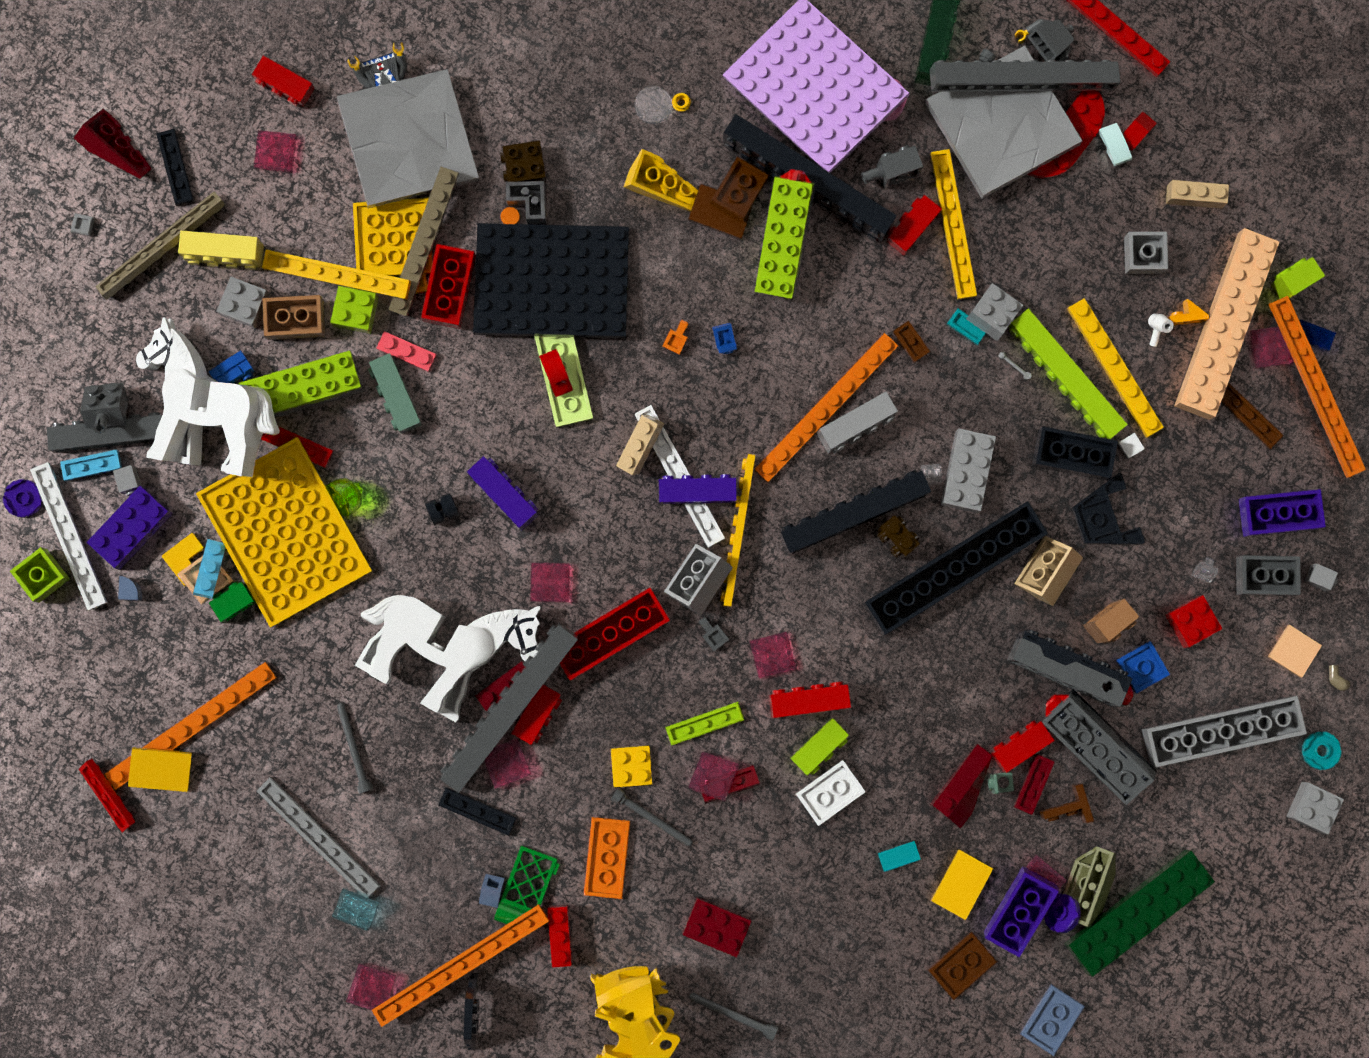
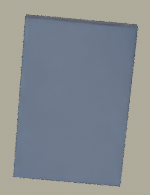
[1020,984,1085,1056]

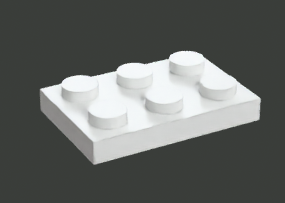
[796,760,865,826]

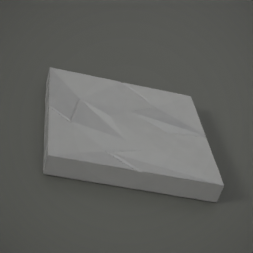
[925,45,1082,199]
[337,69,479,209]

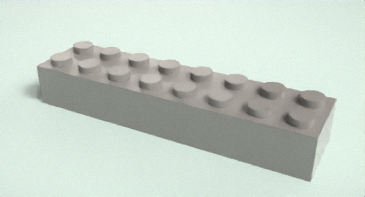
[1142,696,1307,767]

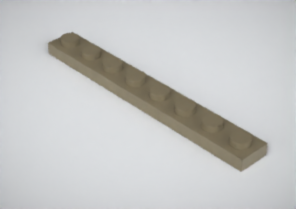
[388,166,459,317]
[95,191,225,300]

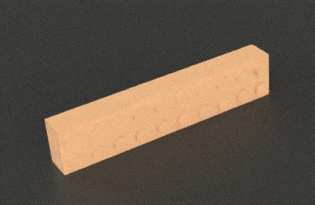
[1174,228,1279,420]

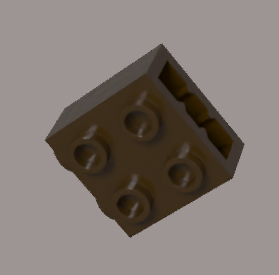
[500,140,547,182]
[876,515,920,559]

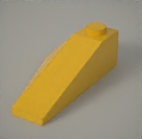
[624,149,698,212]

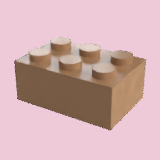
[262,295,325,340]
[1083,598,1139,644]

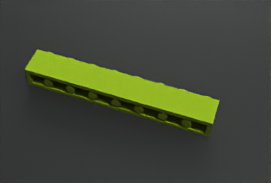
[1008,308,1128,439]

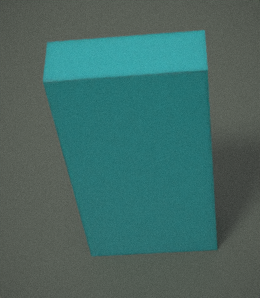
[947,308,986,346]
[877,841,921,872]

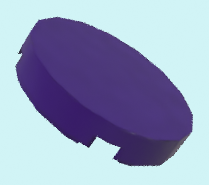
[3,479,43,518]
[1044,894,1080,933]

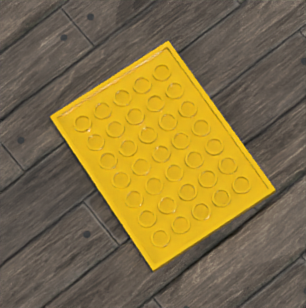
[196,437,372,628]

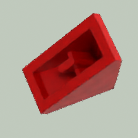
[1123,111,1157,151]

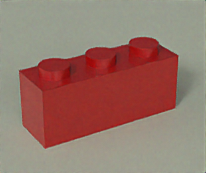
[252,55,315,108]
[886,195,942,256]
[511,684,562,745]
[991,720,1055,773]
[547,905,573,968]

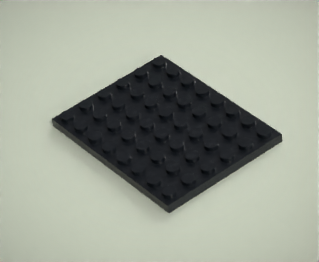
[473,223,629,338]

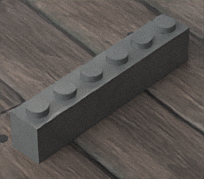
[46,412,162,453]

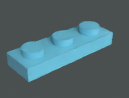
[60,449,122,481]
[193,539,226,599]

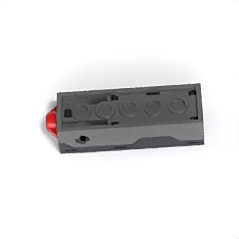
[1007,629,1134,707]
[1042,689,1157,805]

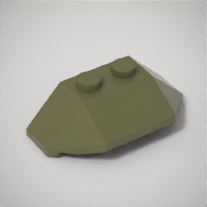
[1063,846,1116,927]

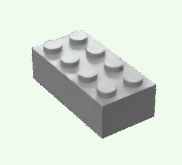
[817,392,898,454]
[940,428,996,513]

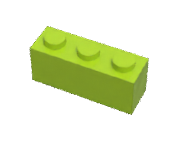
[790,718,849,775]

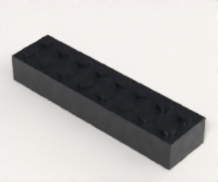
[778,470,932,556]

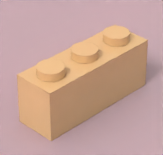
[1166,180,1229,209]
[616,415,664,475]

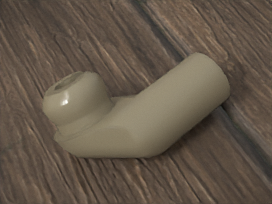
[1329,665,1350,691]

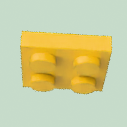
[611,746,652,787]

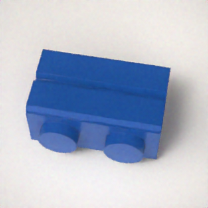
[209,350,256,384]

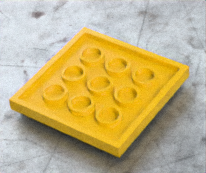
[353,198,433,277]

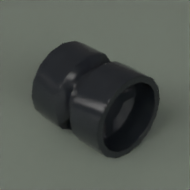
[425,493,459,526]

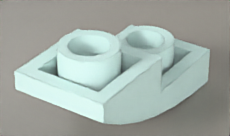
[1099,123,1132,166]

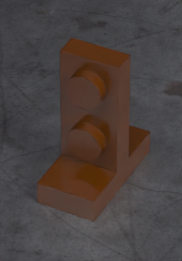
[1039,783,1094,823]

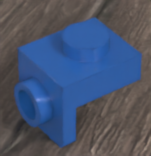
[712,323,737,354]

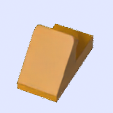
[1168,299,1209,326]

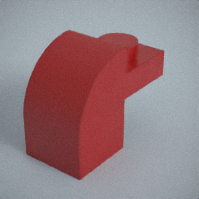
[539,349,573,397]

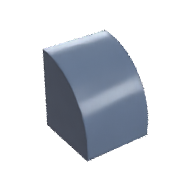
[118,576,142,601]
[479,874,505,908]

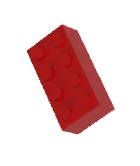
[421,244,476,329]
[769,681,851,718]

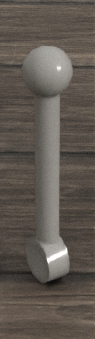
[999,352,1032,380]

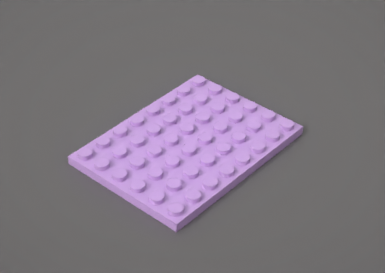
[723,0,909,173]

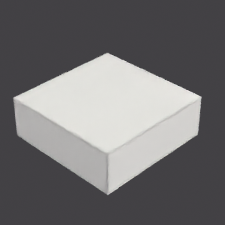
[1118,433,1145,459]

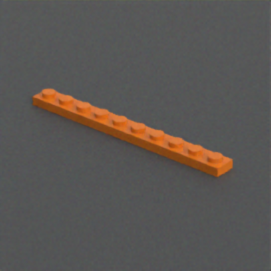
[1269,296,1366,478]
[754,333,898,483]
[105,662,277,790]
[372,904,549,1027]

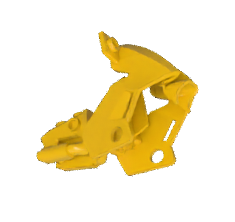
[590,966,680,1058]

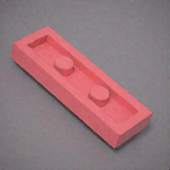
[376,331,437,372]

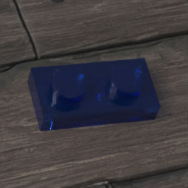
[1299,319,1336,352]

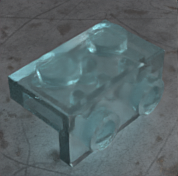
[332,888,379,931]

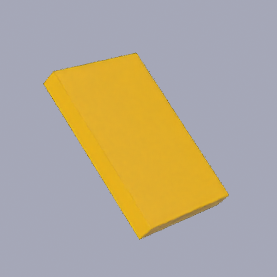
[128,747,192,792]
[931,849,993,920]

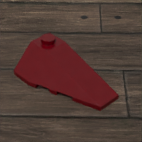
[74,108,152,179]
[930,744,992,829]

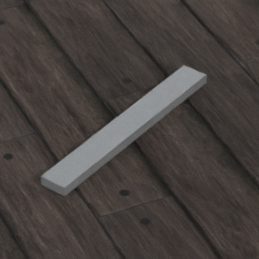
[257,777,381,900]

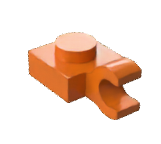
[662,320,689,355]

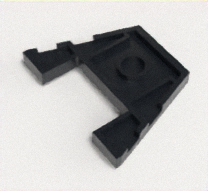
[1072,473,1145,545]
[463,973,480,1051]

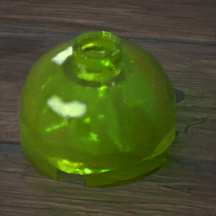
[326,478,362,517]

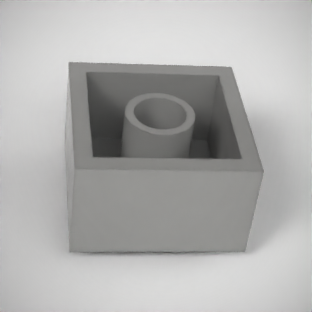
[1124,232,1168,274]
[216,277,270,329]
[967,283,1023,341]
[1286,782,1344,835]

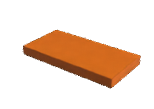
[584,817,630,899]

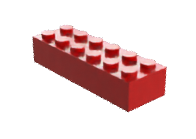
[560,588,670,681]

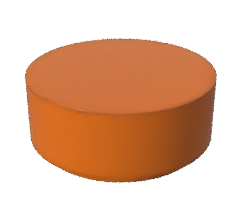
[501,207,520,224]

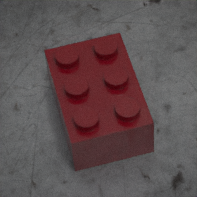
[682,897,751,958]

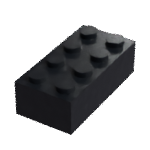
[1032,426,1118,481]

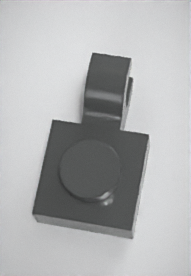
[699,617,729,651]

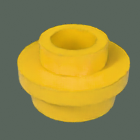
[672,93,691,112]

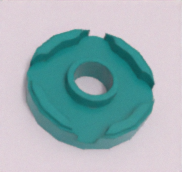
[1302,732,1342,770]

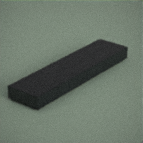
[156,128,195,206]
[438,787,517,836]

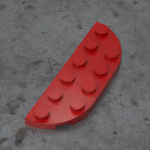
[1027,91,1105,179]

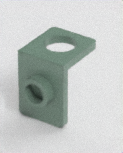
[988,772,1014,794]

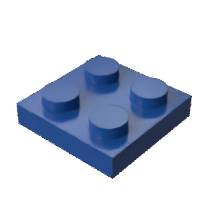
[1116,641,1170,694]

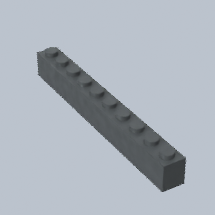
[930,60,1121,92]
[440,622,578,793]

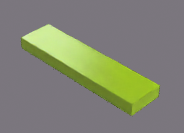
[665,702,744,745]

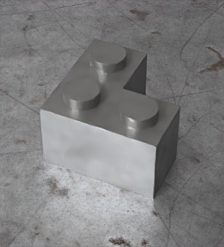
[506,181,546,224]

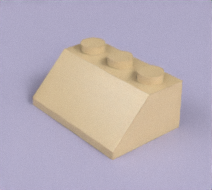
[1014,536,1083,606]

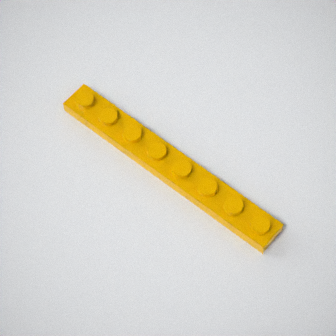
[930,149,977,300]
[262,250,411,300]
[1067,298,1164,438]
[720,454,755,608]

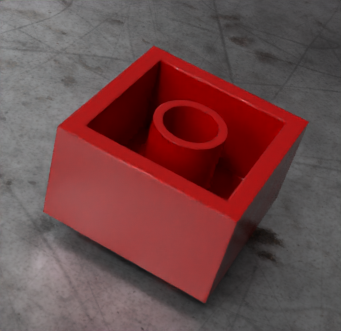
[1165,595,1222,648]

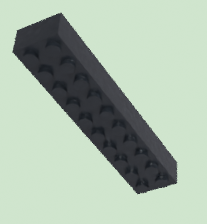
[722,114,897,243]
[863,501,1048,636]

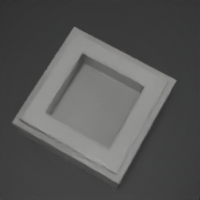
[71,213,95,237]

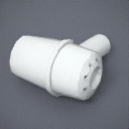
[1148,313,1174,347]

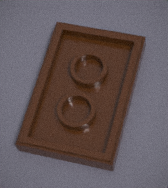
[710,157,770,222]
[688,184,754,240]
[928,932,997,1000]

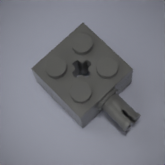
[861,145,923,189]
[80,383,129,434]

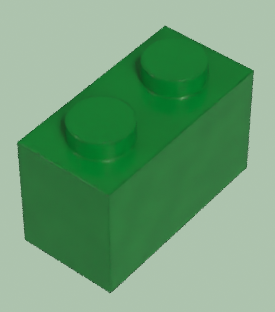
[209,581,256,623]

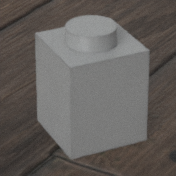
[113,465,141,496]
[1304,563,1338,591]

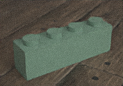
[368,353,422,434]

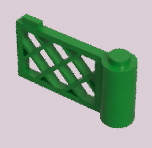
[494,846,560,931]

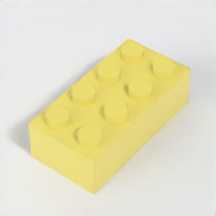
[178,231,264,270]

